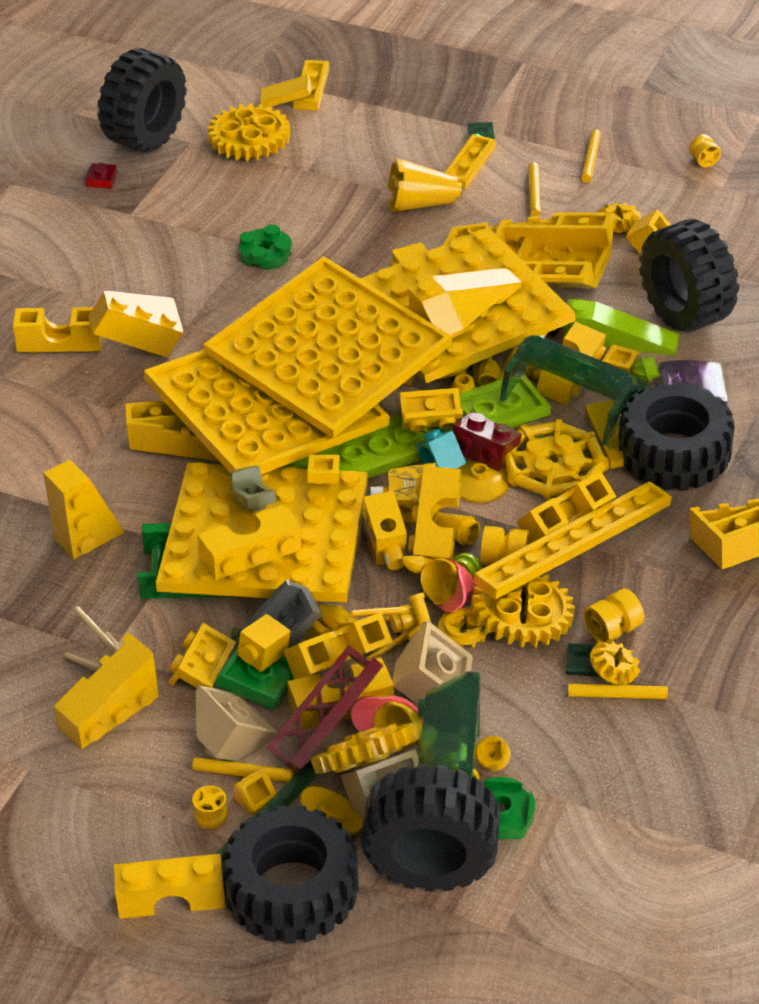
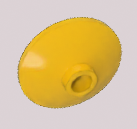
[456,460,509,503]
[300,786,363,835]

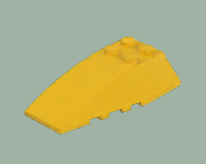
[443,212,614,289]

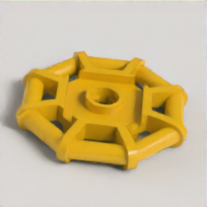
[504,419,610,500]

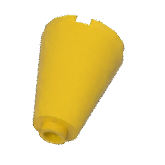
[387,158,462,212]

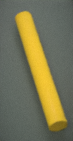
[581,129,601,183]
[528,162,541,217]
[568,684,668,700]
[192,757,294,783]

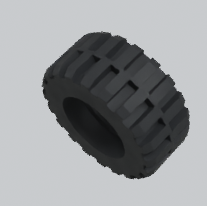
[97,48,187,152]
[639,219,739,333]
[618,382,735,491]
[361,764,500,892]
[222,805,359,944]

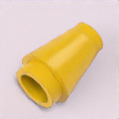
[433,512,481,546]

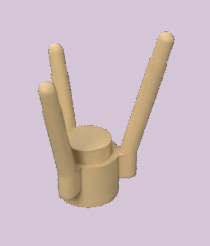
[63,606,121,671]

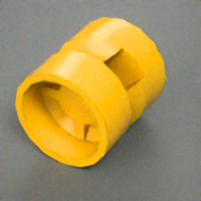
[480,526,529,566]
[583,588,645,642]

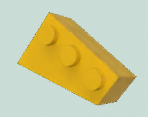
[88,291,184,358]
[125,400,219,461]
[43,459,125,560]
[689,499,759,569]
[54,632,159,749]

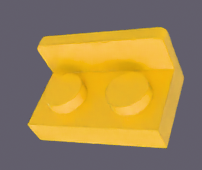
[168,623,236,688]

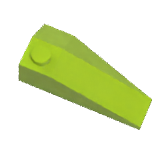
[563,299,679,356]

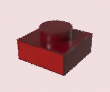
[85,163,118,189]

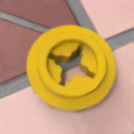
[599,202,640,233]
[438,607,489,649]
[590,639,640,685]

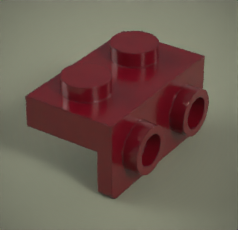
[452,412,522,471]

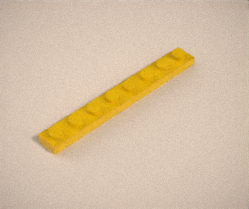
[473,481,672,600]

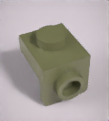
[229,465,276,511]

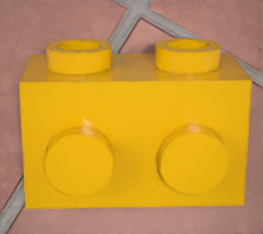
[399,388,463,432]

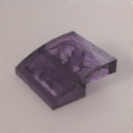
[658,360,728,405]

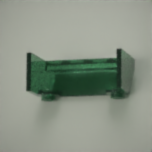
[499,335,639,446]
[418,671,481,778]

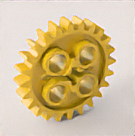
[207,103,291,161]
[470,574,575,648]
[311,722,420,774]

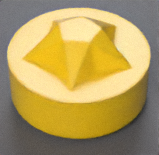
[475,736,511,772]

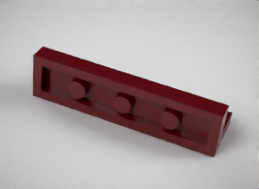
[265,645,384,774]

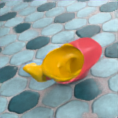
[401,556,475,612]
[351,695,439,754]

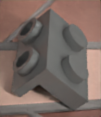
[247,580,322,648]

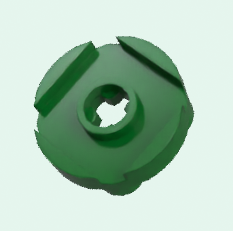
[238,224,293,270]
[484,777,535,840]

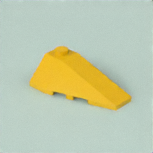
[407,268,522,338]

